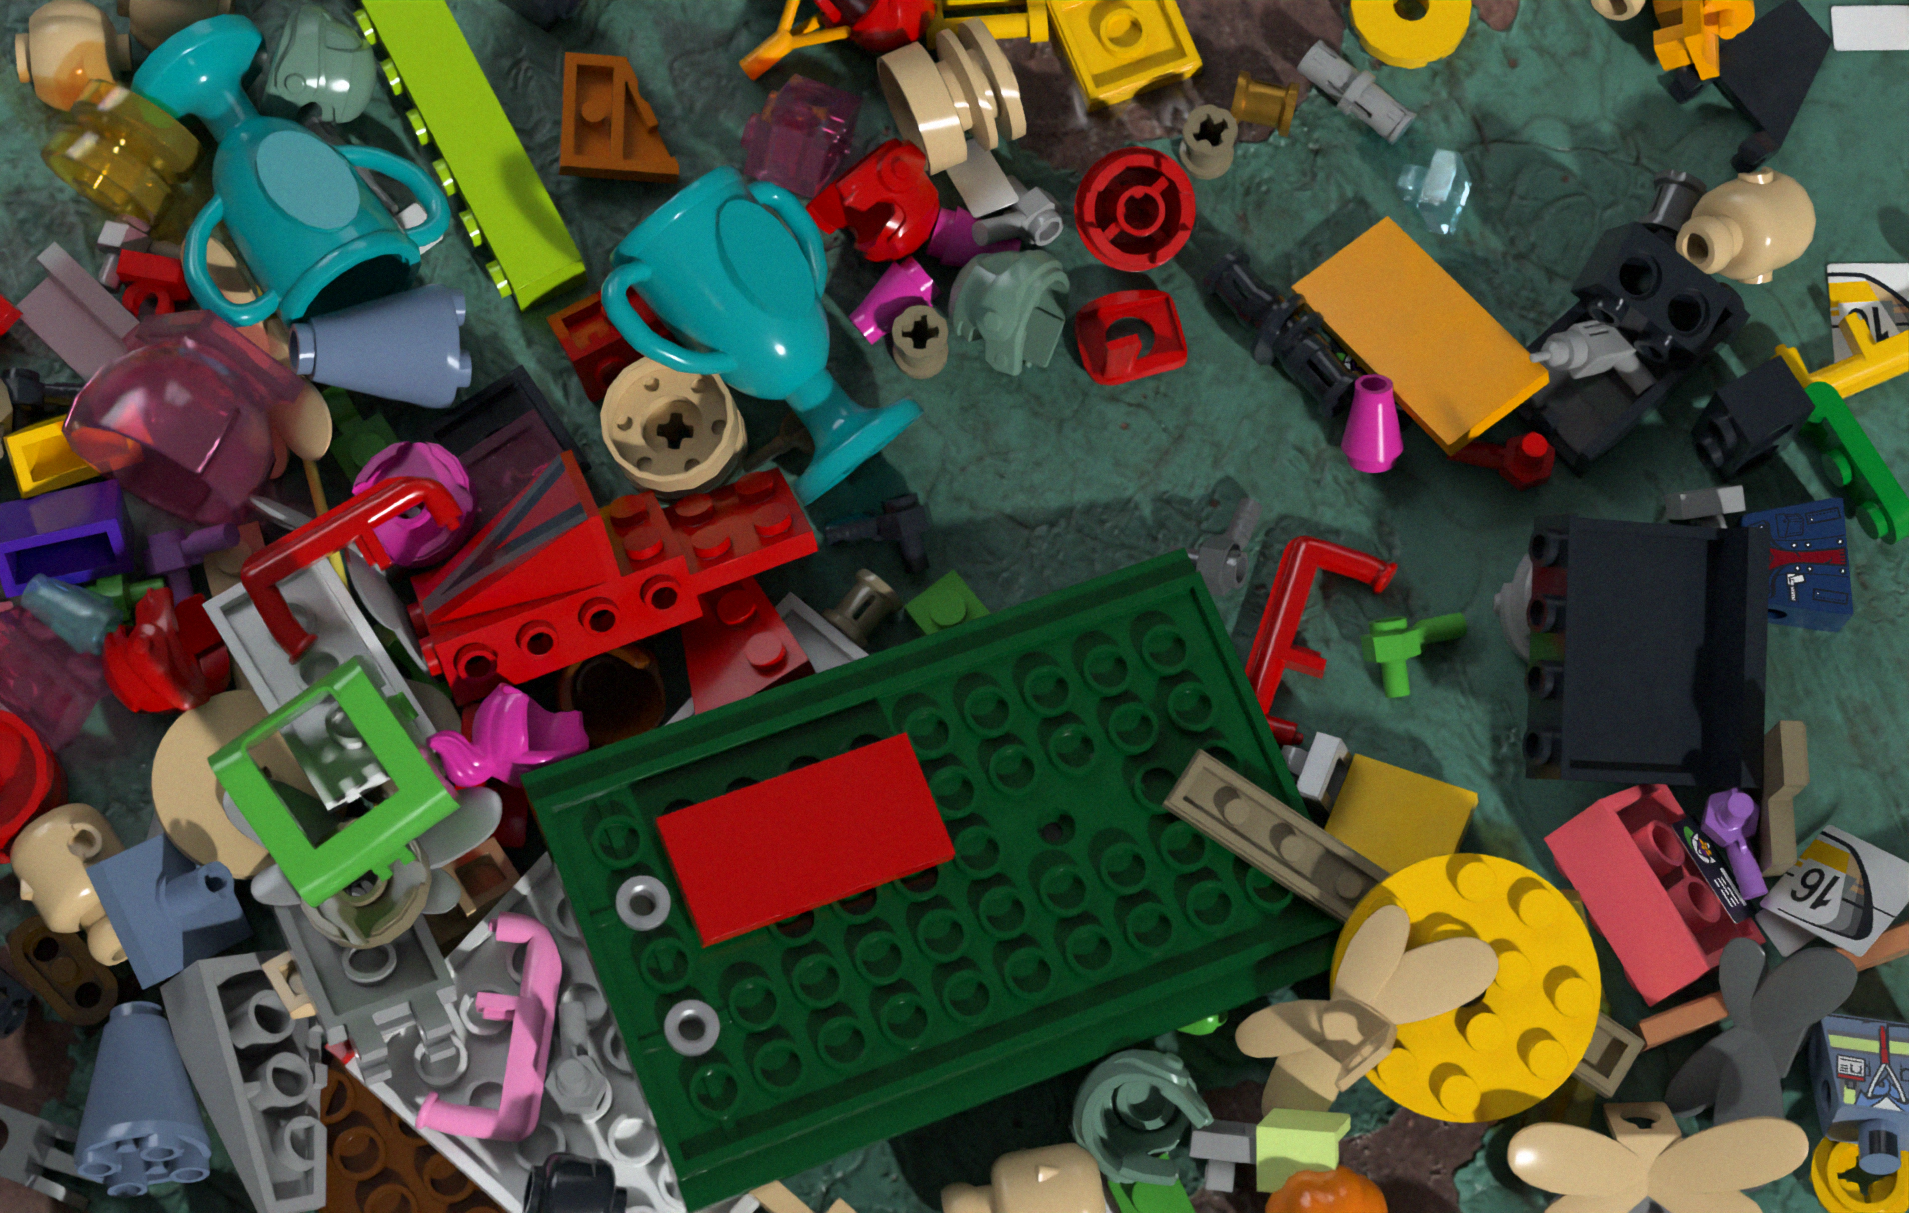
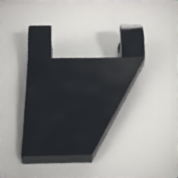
[1668,0,1832,174]

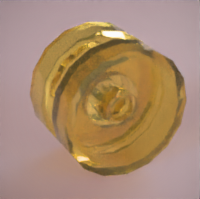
[40,79,206,230]

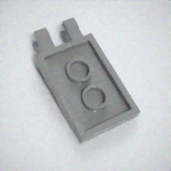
[270,881,457,1087]

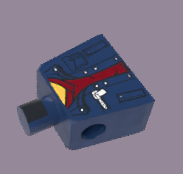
[1733,498,1854,632]

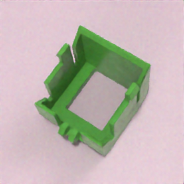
[207,654,467,908]

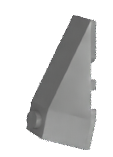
[160,948,327,1213]

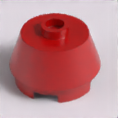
[1074,146,1196,272]

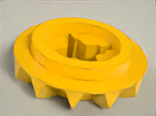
[1808,1136,1909,1213]

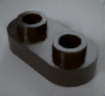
[9,915,124,1030]

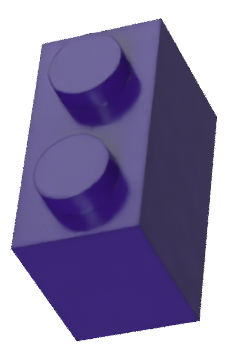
[0,479,135,598]

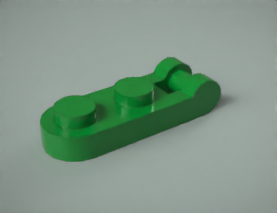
[1797,381,1909,545]

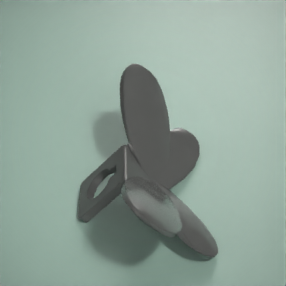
[1665,937,1857,1192]

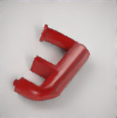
[240,476,464,665]
[1245,535,1398,749]

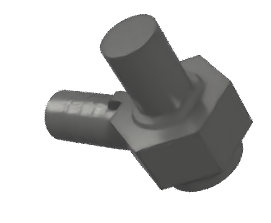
[1168,498,1263,596]

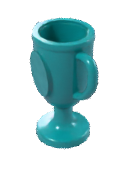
[129,14,451,336]
[601,164,924,506]

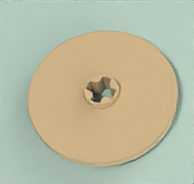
[151,689,348,880]

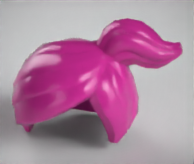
[426,683,589,789]

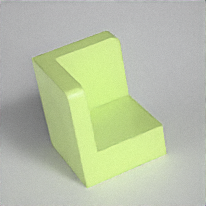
[1256,1108,1350,1193]

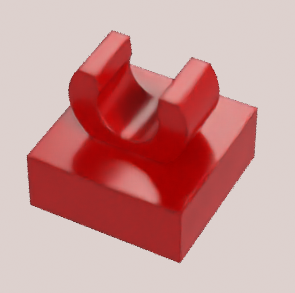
[116,249,192,325]

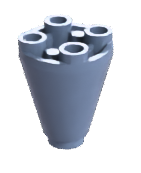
[288,284,472,409]
[74,1001,212,1198]

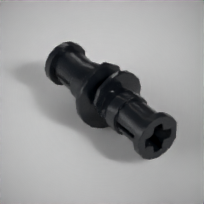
[1202,249,1364,418]

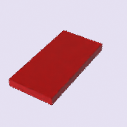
[654,732,956,948]

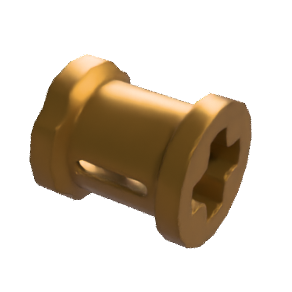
[1230,70,1300,137]

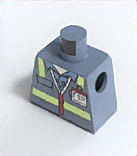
[1805,1013,1909,1175]

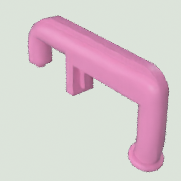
[415,911,562,1142]

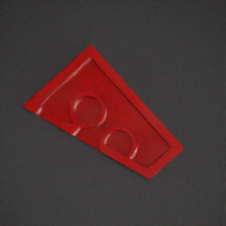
[680,575,816,715]

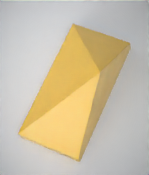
[3,401,144,499]

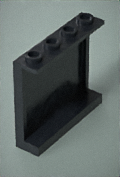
[1522,513,1771,788]

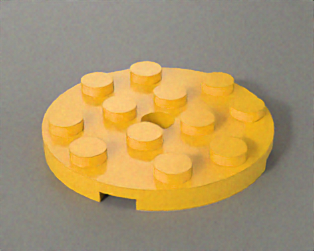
[1330,853,1601,1123]

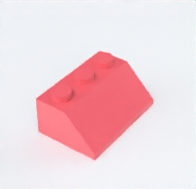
[1544,784,1767,1007]

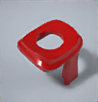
[1073,290,1188,386]

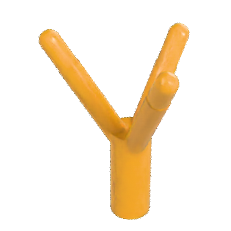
[738,0,851,81]

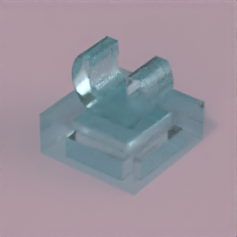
[1396,149,1472,236]

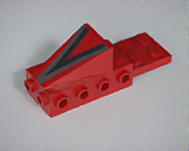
[406,449,819,707]

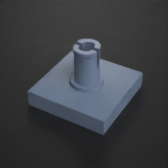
[85,832,254,989]

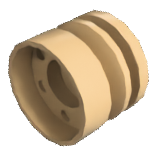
[877,16,1026,176]
[600,356,748,506]

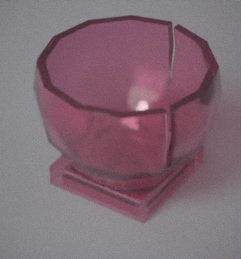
[61,309,306,527]

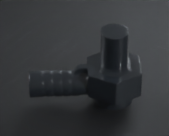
[1,368,101,433]
[824,492,934,574]

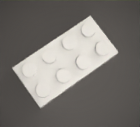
[202,558,437,814]

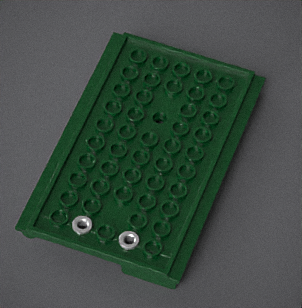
[519,547,1344,1213]

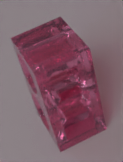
[741,74,863,198]

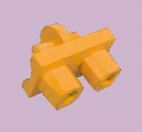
[1653,0,1755,80]

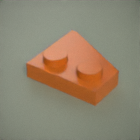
[559,52,679,184]

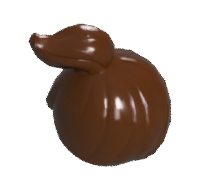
[553,629,668,750]

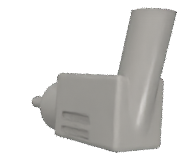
[1529,320,1658,397]

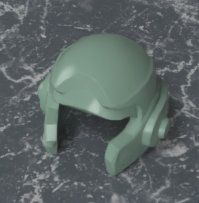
[259,4,377,123]
[948,250,1070,376]
[1072,1049,1214,1186]

